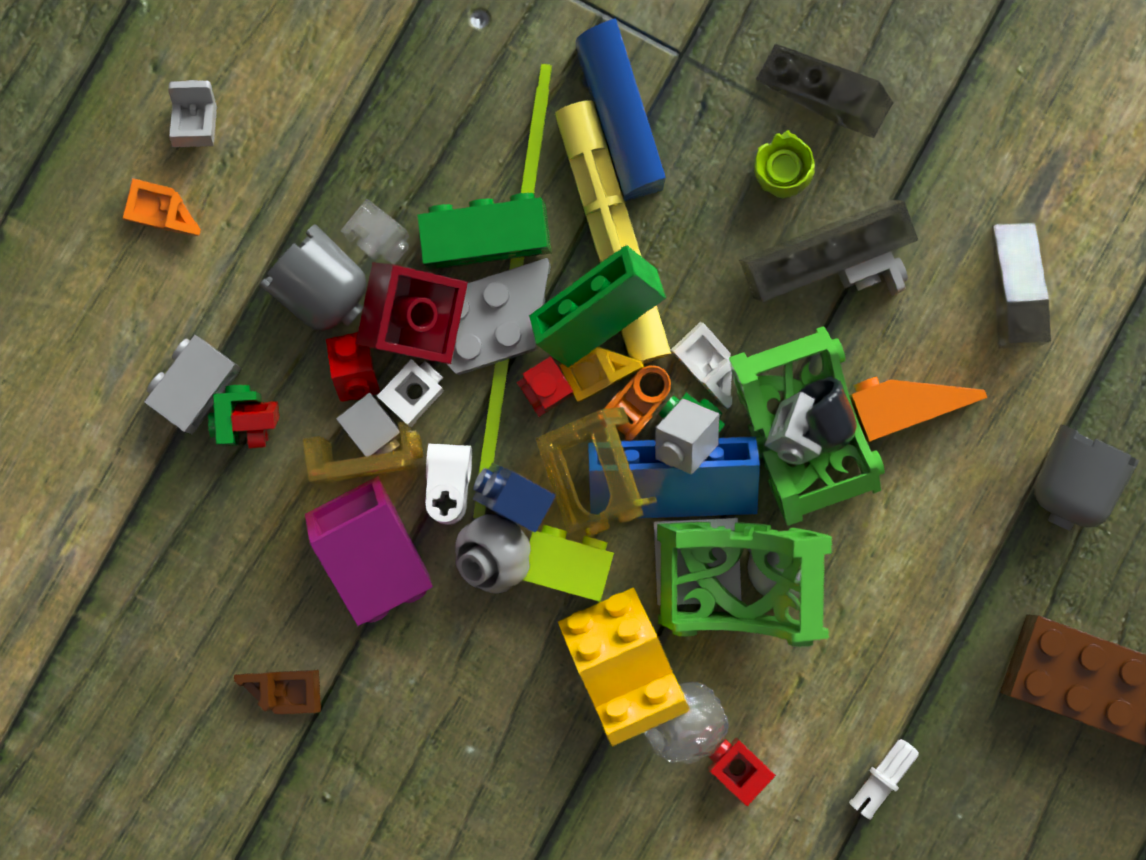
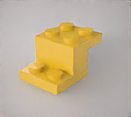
[558,587,691,746]

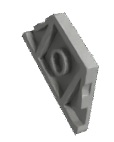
[446,258,551,375]

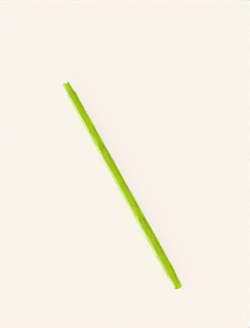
[473,64,552,519]

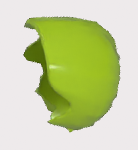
[754,130,815,199]

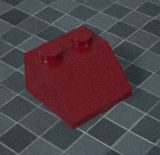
[355,262,468,364]

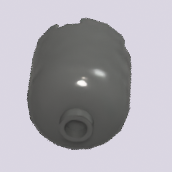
[259,224,367,331]
[1034,424,1140,531]

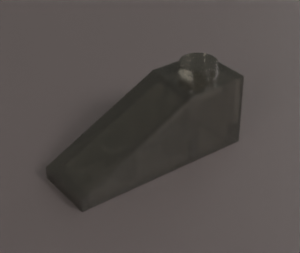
[992,223,1051,349]

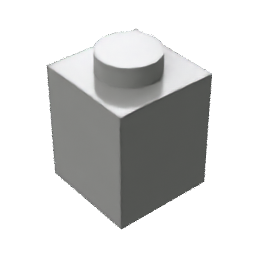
[336,393,404,461]
[656,399,719,475]

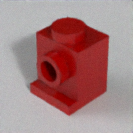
[517,356,574,417]
[708,737,776,806]

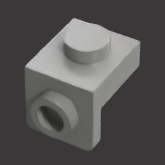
[168,80,217,147]

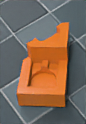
[123,178,201,237]

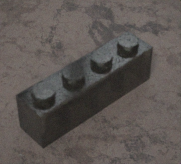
[739,200,918,302]

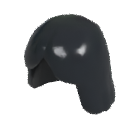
[799,377,857,453]

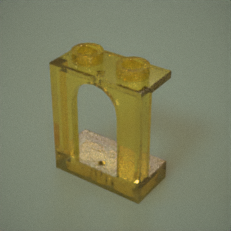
[535,407,657,537]
[303,422,424,485]

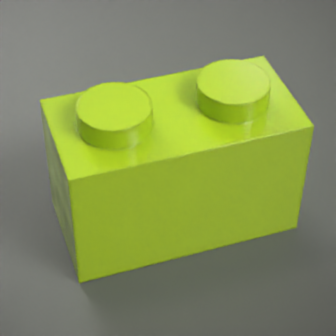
[523,524,614,602]

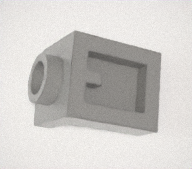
[838,250,908,296]
[765,392,822,464]

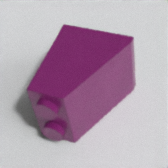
[305,476,433,626]

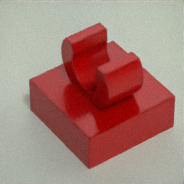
[231,401,280,448]

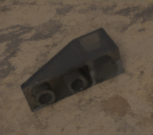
[756,43,894,138]

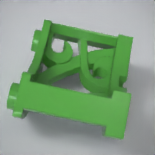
[728,326,885,526]
[657,522,832,647]

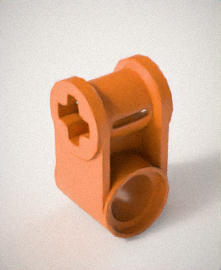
[597,365,671,441]

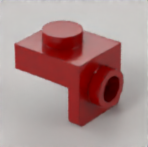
[326,332,380,402]

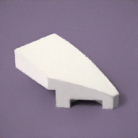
[670,322,732,409]

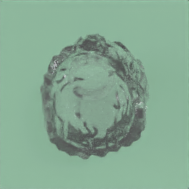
[644,681,729,765]

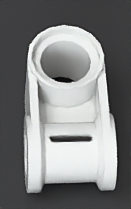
[425,444,472,525]

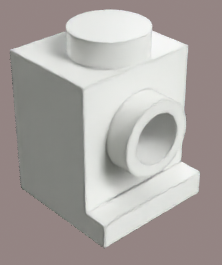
[377,359,444,427]

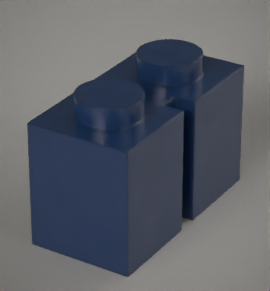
[473,463,556,533]

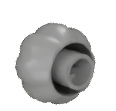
[455,514,531,594]

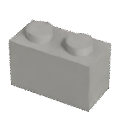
[144,335,242,434]

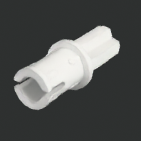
[849,739,919,820]

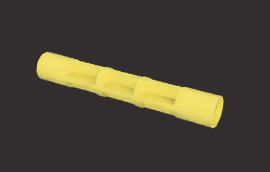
[555,100,671,364]

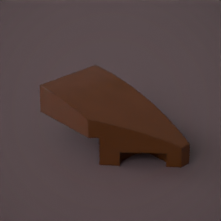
[234,670,321,714]

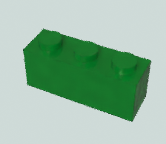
[417,193,552,270]
[529,245,666,368]

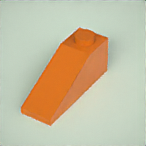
[849,376,988,442]

